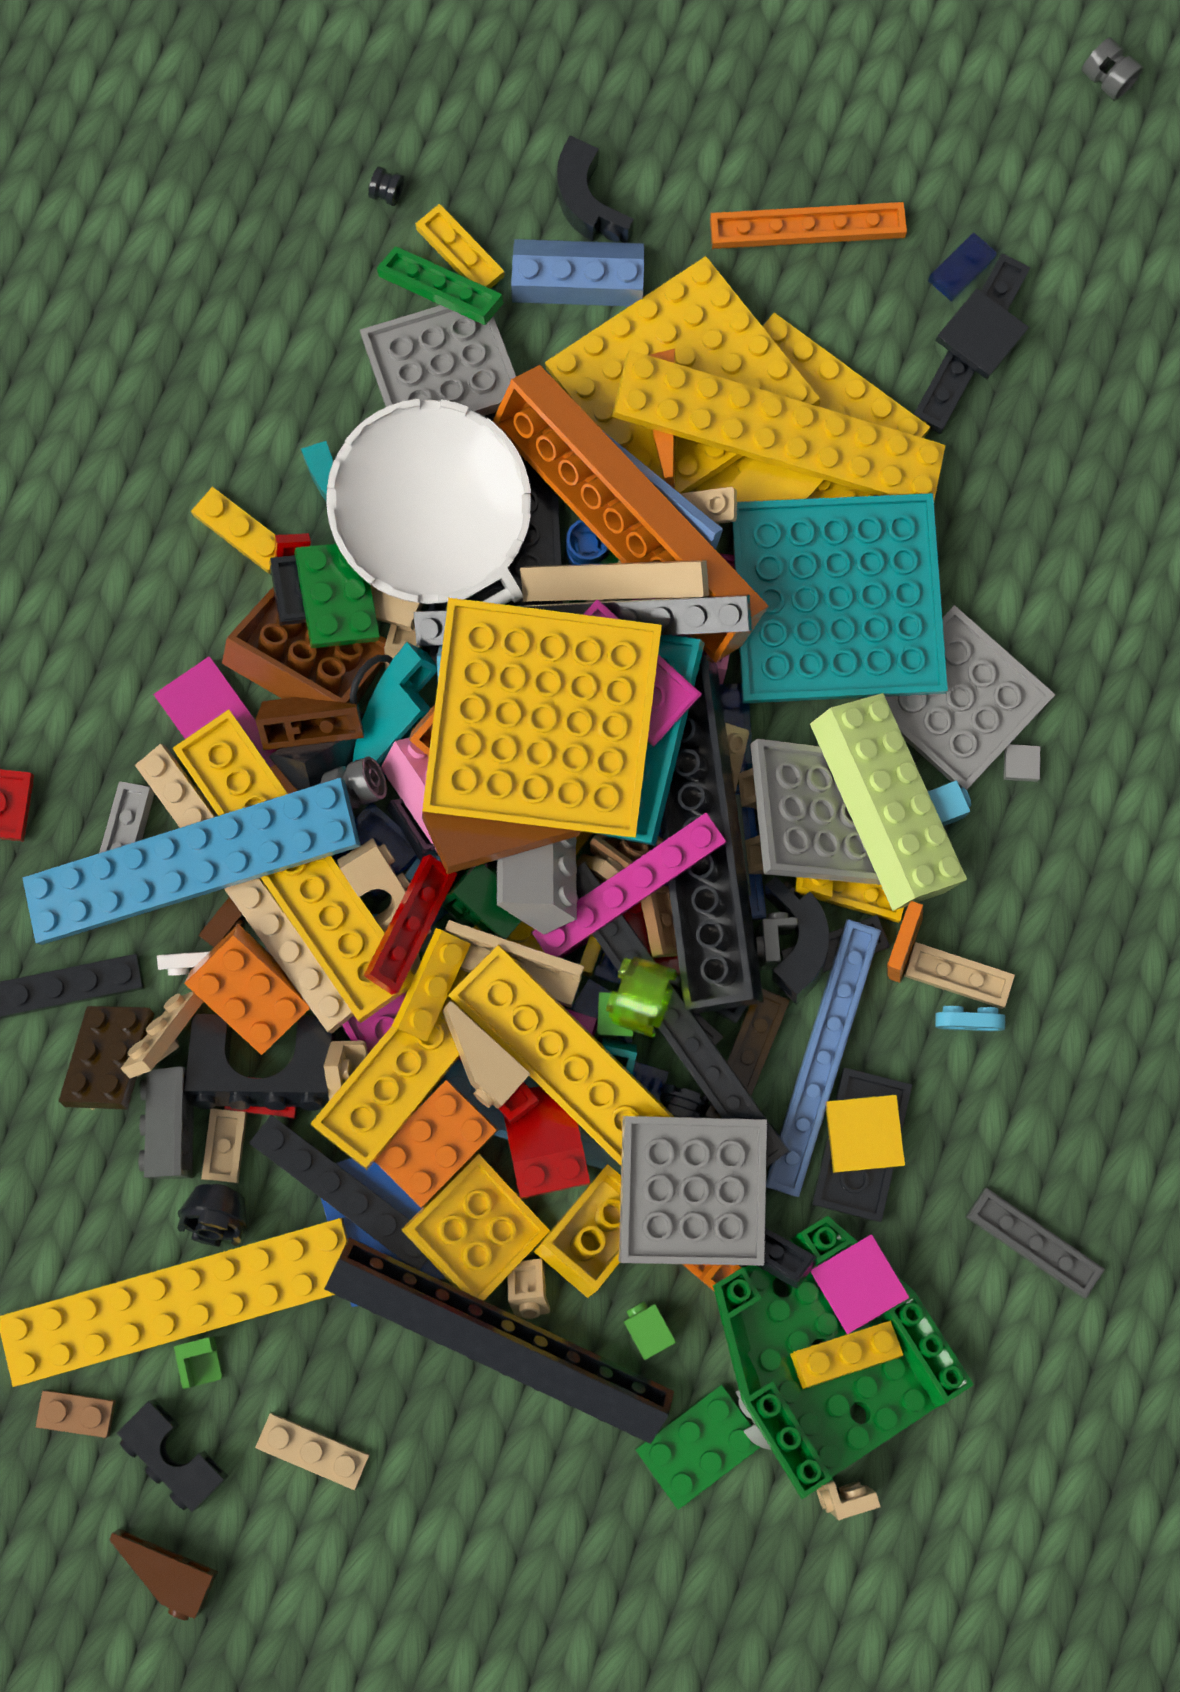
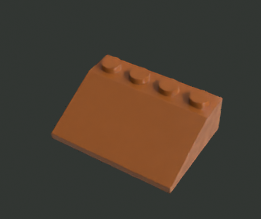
[222,587,387,705]

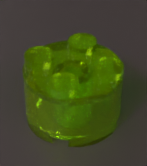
[606,956,676,1038]

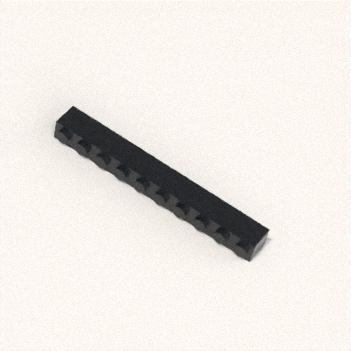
[324,1237,674,1444]

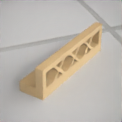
[445,920,584,1008]

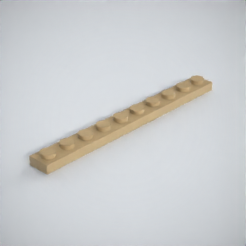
[135,744,354,1033]

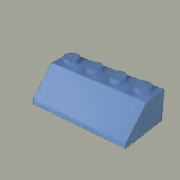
[511,239,644,306]

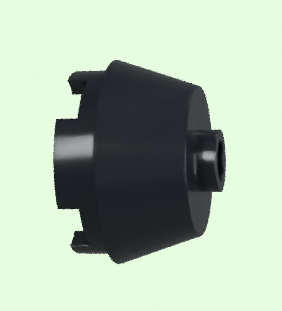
[177,1184,248,1247]

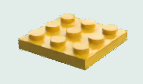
[401,1154,550,1301]

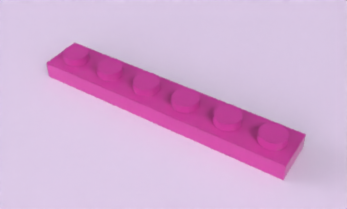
[532,813,727,958]

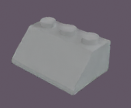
[497,837,577,935]

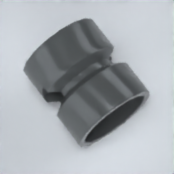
[1081,37,1144,101]
[321,756,387,810]

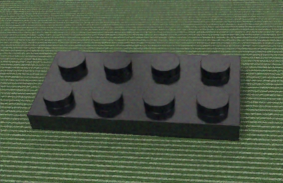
[811,1068,912,1222]

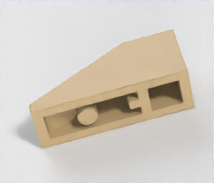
[442,1001,530,1109]

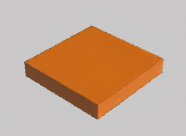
[887,901,923,983]

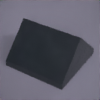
[269,739,356,791]

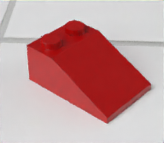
[504,1086,590,1199]

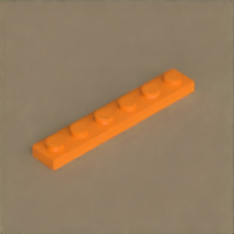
[710,202,907,249]

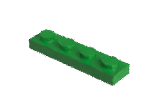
[377,246,504,326]

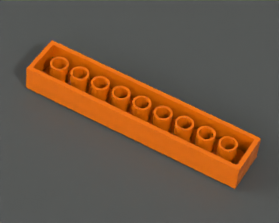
[492,365,769,663]

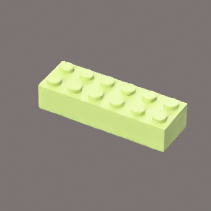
[810,693,967,911]

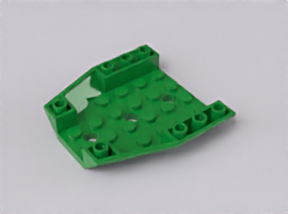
[713,1216,974,1499]

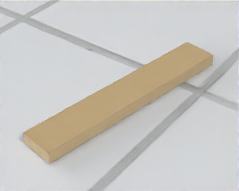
[520,560,709,602]

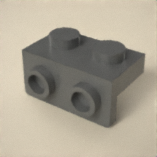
[755,912,798,971]

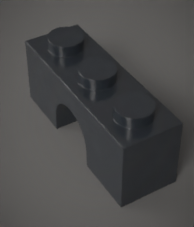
[117,1399,229,1512]

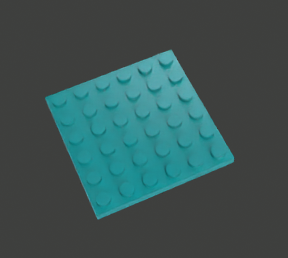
[732,493,948,703]

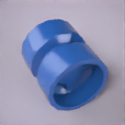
[566,519,609,565]

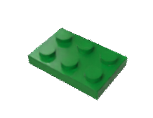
[294,544,380,649]
[635,1384,760,1510]

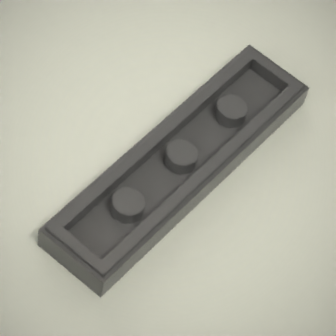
[966,1188,1105,1299]

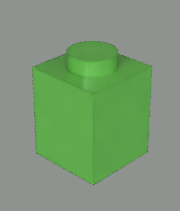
[623,1301,676,1360]

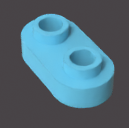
[935,1006,1005,1031]

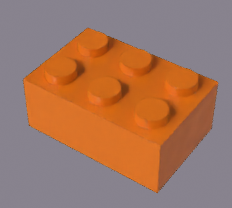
[184,924,310,1055]
[375,1080,499,1208]

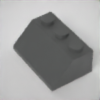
[139,1067,194,1179]

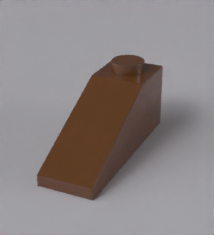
[255,697,365,750]
[109,1529,218,1621]

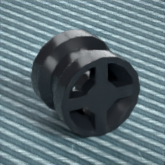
[368,166,405,206]

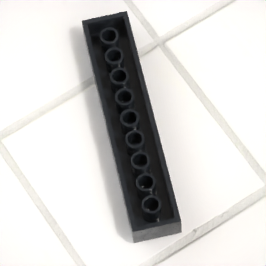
[661,655,764,1014]

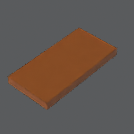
[422,812,580,874]

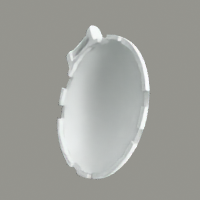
[326,399,531,605]

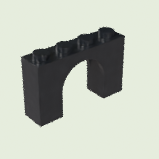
[184,1014,336,1111]

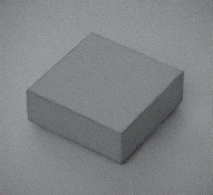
[1004,744,1040,782]

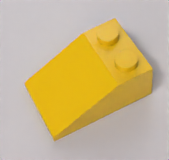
[534,1164,621,1298]

